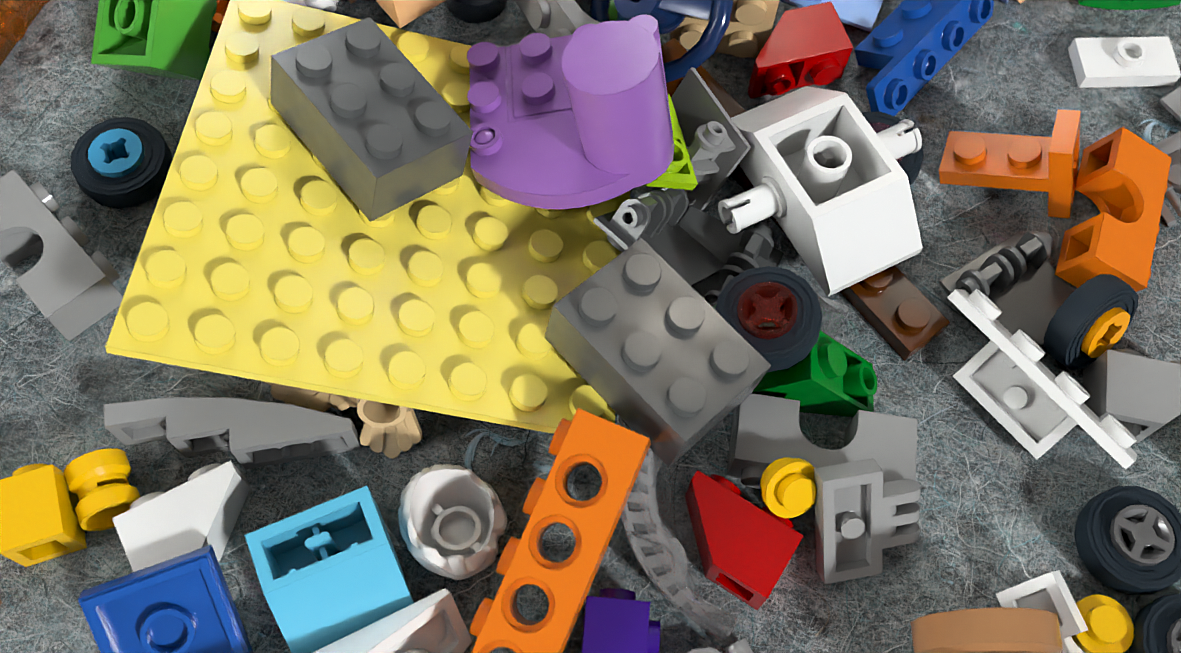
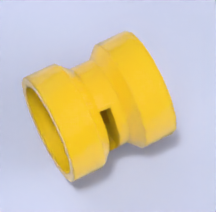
[64,448,140,531]

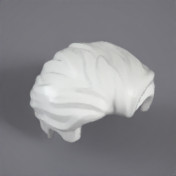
[398,464,507,580]

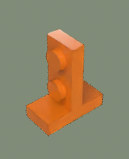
[939,109,1081,219]

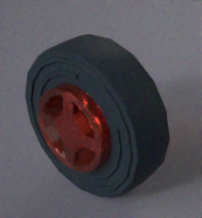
[715,266,822,372]

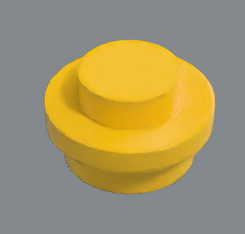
[760,457,817,518]
[1071,595,1134,653]

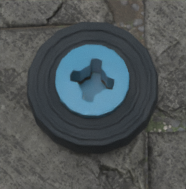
[71,117,173,209]

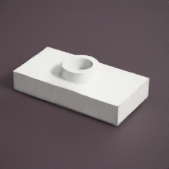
[1068,36,1181,88]

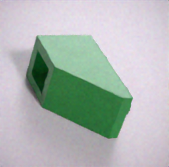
[752,331,877,417]

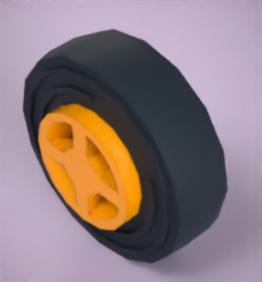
[1044,274,1139,370]

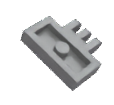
[814,458,920,584]

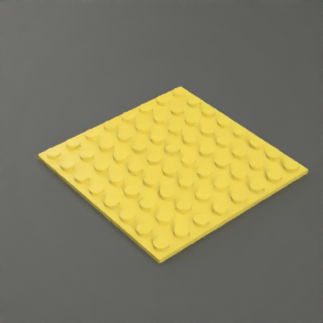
[105,0,631,434]

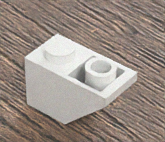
[112,461,251,572]

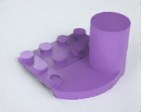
[467,15,675,209]

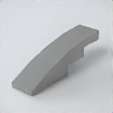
[104,397,362,469]

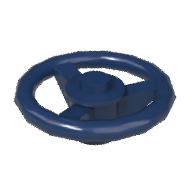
[590,0,734,83]

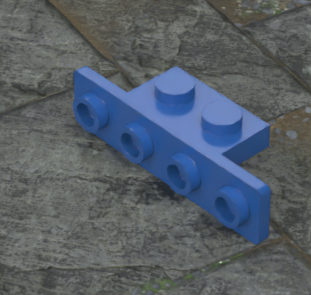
[854,0,994,116]

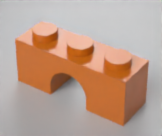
[1055,127,1172,292]

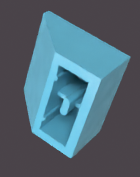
[245,485,414,653]

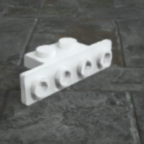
[947,289,1137,469]

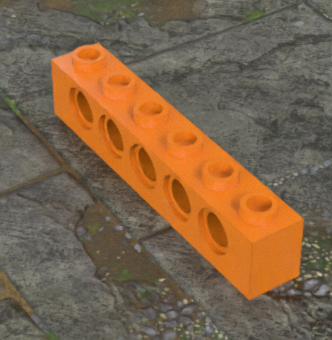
[469,408,651,653]

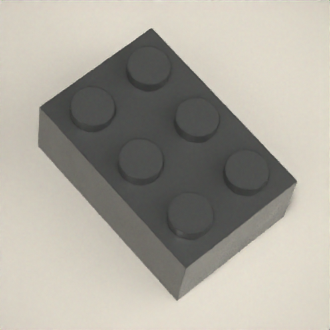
[271,17,473,222]
[544,237,772,467]

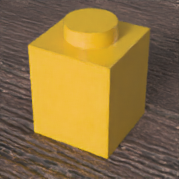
[0,464,87,567]

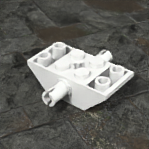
[718,86,923,297]

